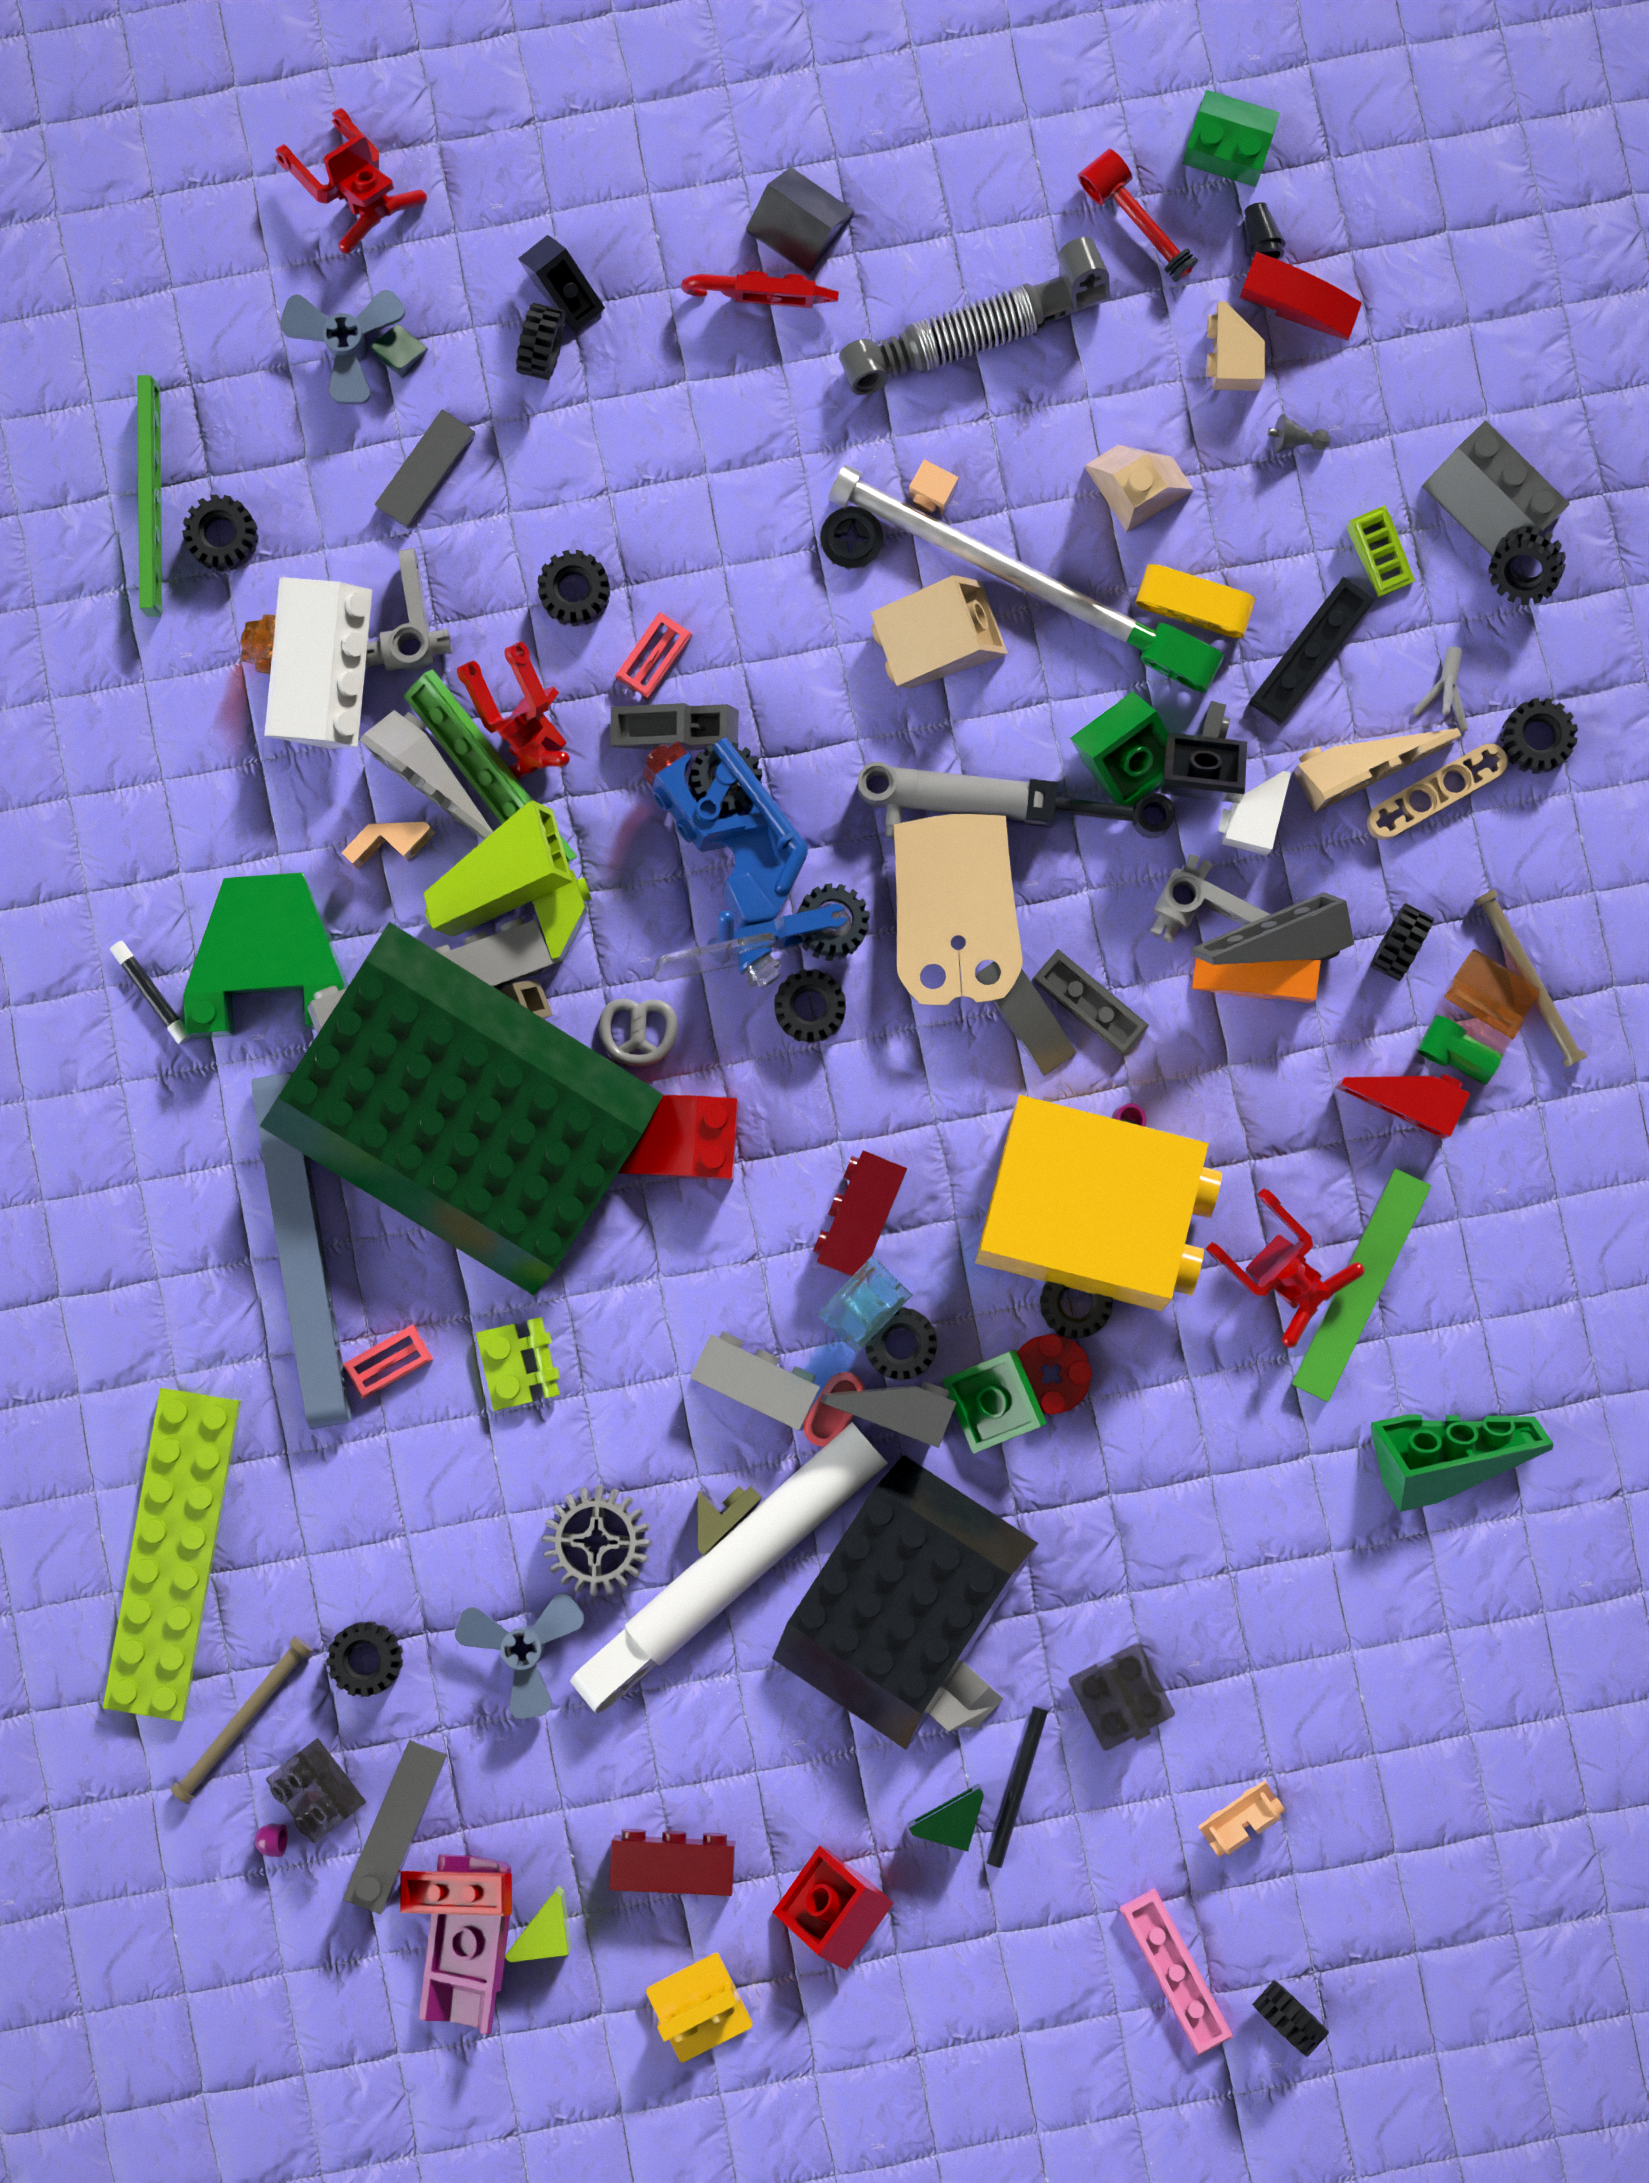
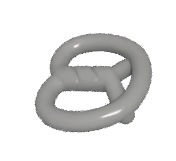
[599,999,678,1067]

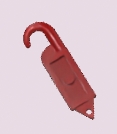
[681,271,839,308]

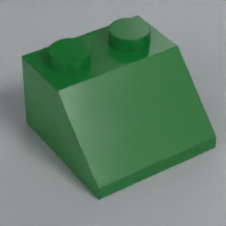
[1182,89,1280,187]
[1070,691,1168,806]

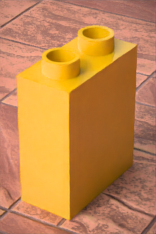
[975,1095,1222,1312]

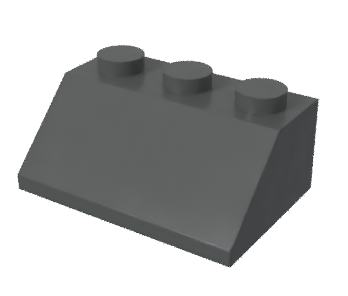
[1421,420,1570,561]

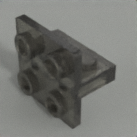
[1068,1643,1175,1751]
[266,1738,366,1843]

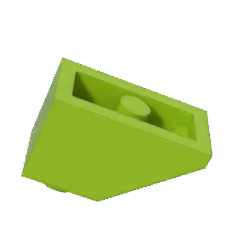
[533,869,592,964]

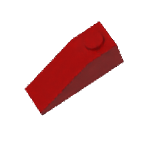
[1335,1074,1471,1139]

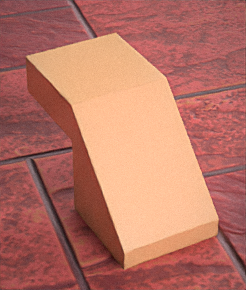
[342,822,435,870]

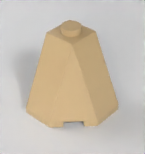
[1085,445,1193,532]

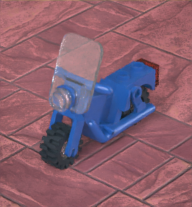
[643,737,870,989]

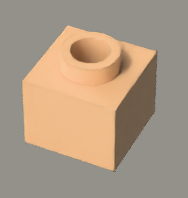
[908,459,959,515]

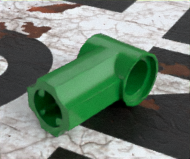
[1416,1015,1503,1086]

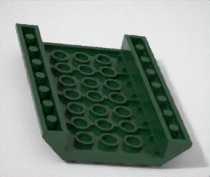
[260,921,663,1296]

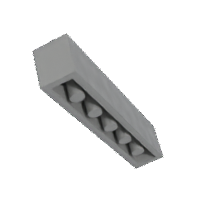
[307,918,553,1035]

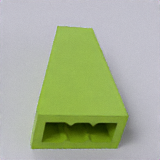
[423,800,573,937]

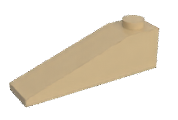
[1293,728,1461,813]

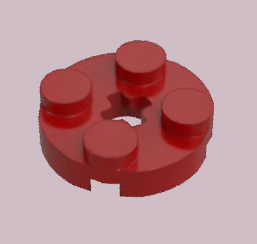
[1017,1334,1092,1415]

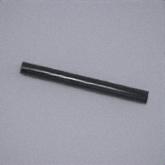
[986,1706,1048,1868]

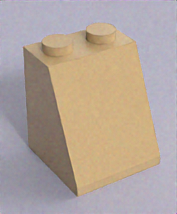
[870,575,1008,688]

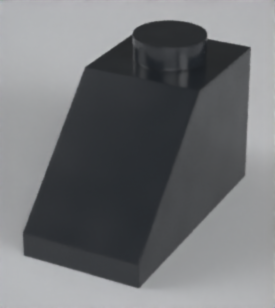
[518,235,605,332]

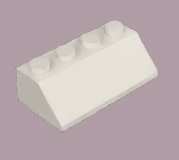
[264,577,372,749]

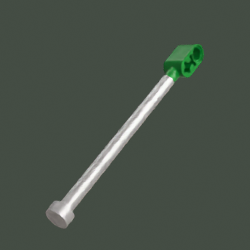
[828,464,1225,693]

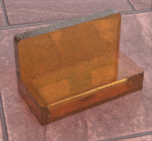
[1444,949,1540,1040]

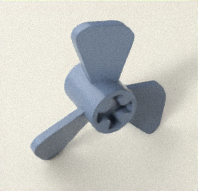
[280,290,406,404]
[455,1593,584,1719]

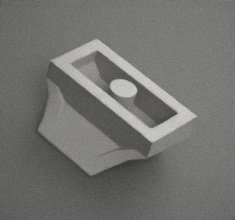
[930,1661,1003,1732]

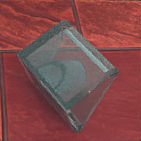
[817,1255,912,1353]

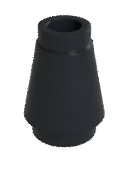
[1244,202,1286,260]

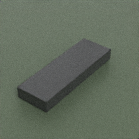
[375,409,476,529]
[1032,949,1149,1057]

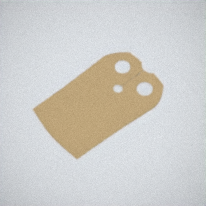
[893,814,1023,1005]

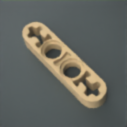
[1367,743,1508,840]

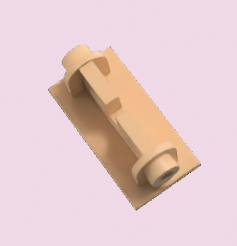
[1198,1780,1286,1857]

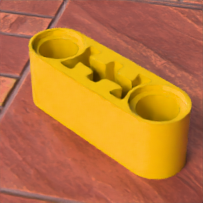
[1135,564,1256,638]

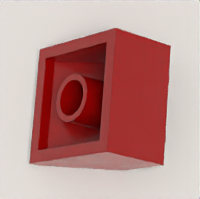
[772,1845,894,1970]

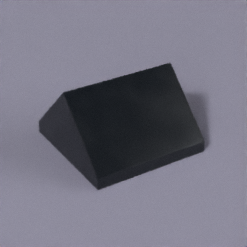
[746,167,854,275]
[1160,732,1247,803]

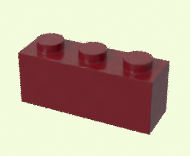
[813,1150,907,1281]
[609,1829,736,1896]

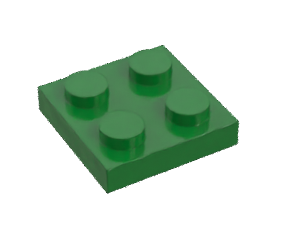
[942,1349,1047,1454]

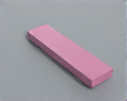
[1119,1888,1233,2056]

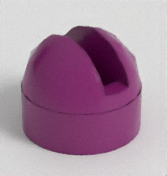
[1112,1103,1146,1127]
[254,1823,288,1857]

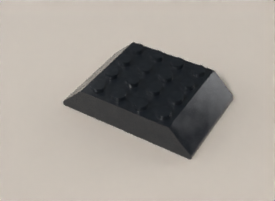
[772,1455,1039,1750]

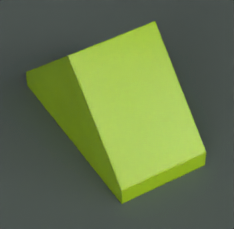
[505,1886,571,1962]

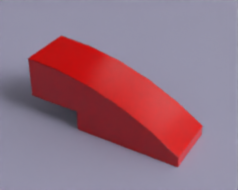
[1239,252,1362,341]

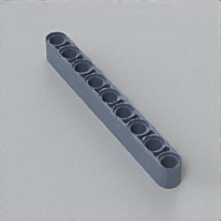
[251,1071,351,1429]

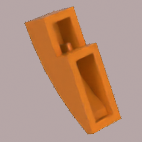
[1191,957,1321,1004]

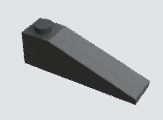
[1191,892,1354,965]
[343,1740,447,1915]

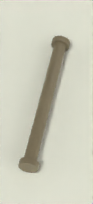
[1474,889,1588,1068]
[170,1636,313,1804]

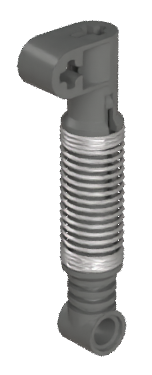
[839,237,1110,395]

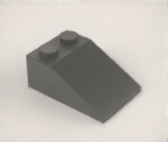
[820,1381,956,1448]

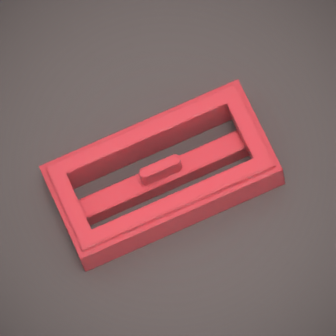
[615,612,692,700]
[343,1325,434,1399]

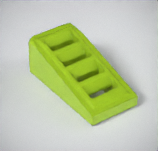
[1346,505,1415,598]

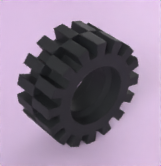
[516,303,566,380]
[182,494,259,571]
[1489,526,1566,605]
[537,550,610,627]
[1500,698,1578,774]
[1370,903,1434,981]
[774,969,846,1043]
[1039,1281,1113,1339]
[865,1307,937,1380]
[326,1621,403,1697]
[1252,1980,1329,2057]

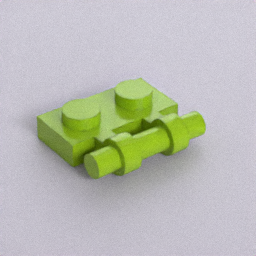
[475,1317,561,1411]

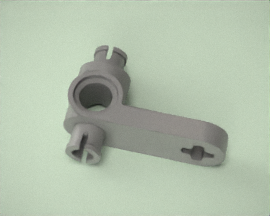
[365,548,453,672]
[1149,854,1270,943]

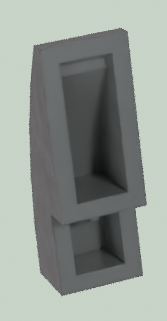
[610,703,739,750]
[976,962,1077,1076]

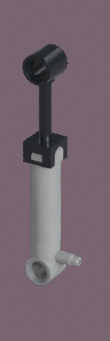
[858,762,1175,839]

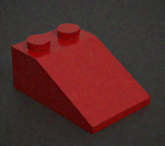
[617,1095,739,1181]

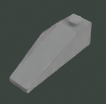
[360,710,493,840]

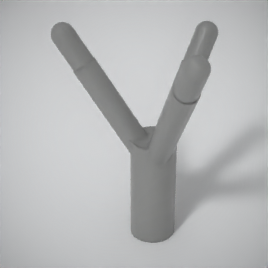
[1413,646,1468,732]

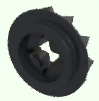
[820,506,883,570]

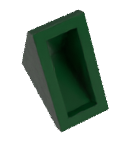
[908,1784,984,1852]

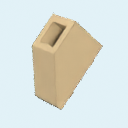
[1206,301,1265,391]

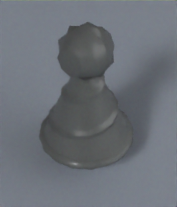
[1268,414,1331,453]

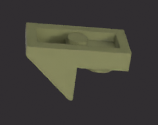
[698,1485,762,1555]

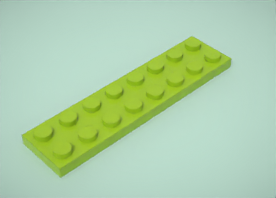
[103,1388,242,1722]

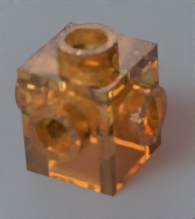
[240,614,276,674]

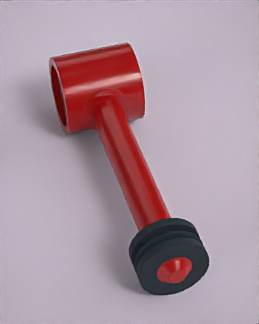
[1077,148,1198,282]

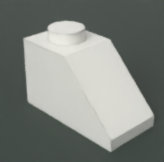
[1217,771,1291,855]

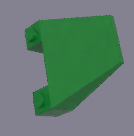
[183,872,349,1039]

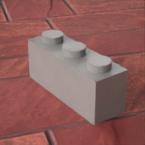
[690,1331,820,1431]

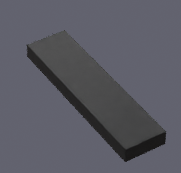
[1249,576,1375,726]

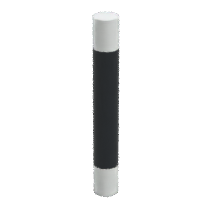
[109,940,191,1045]

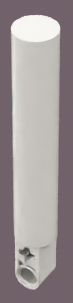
[570,1422,888,1714]

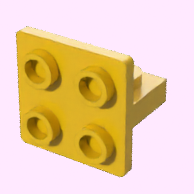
[646,1952,753,2063]

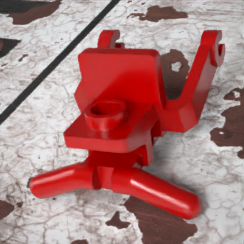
[275,108,427,254]
[457,641,570,779]
[1205,1188,1365,1348]

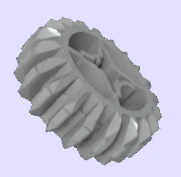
[542,1486,652,1596]

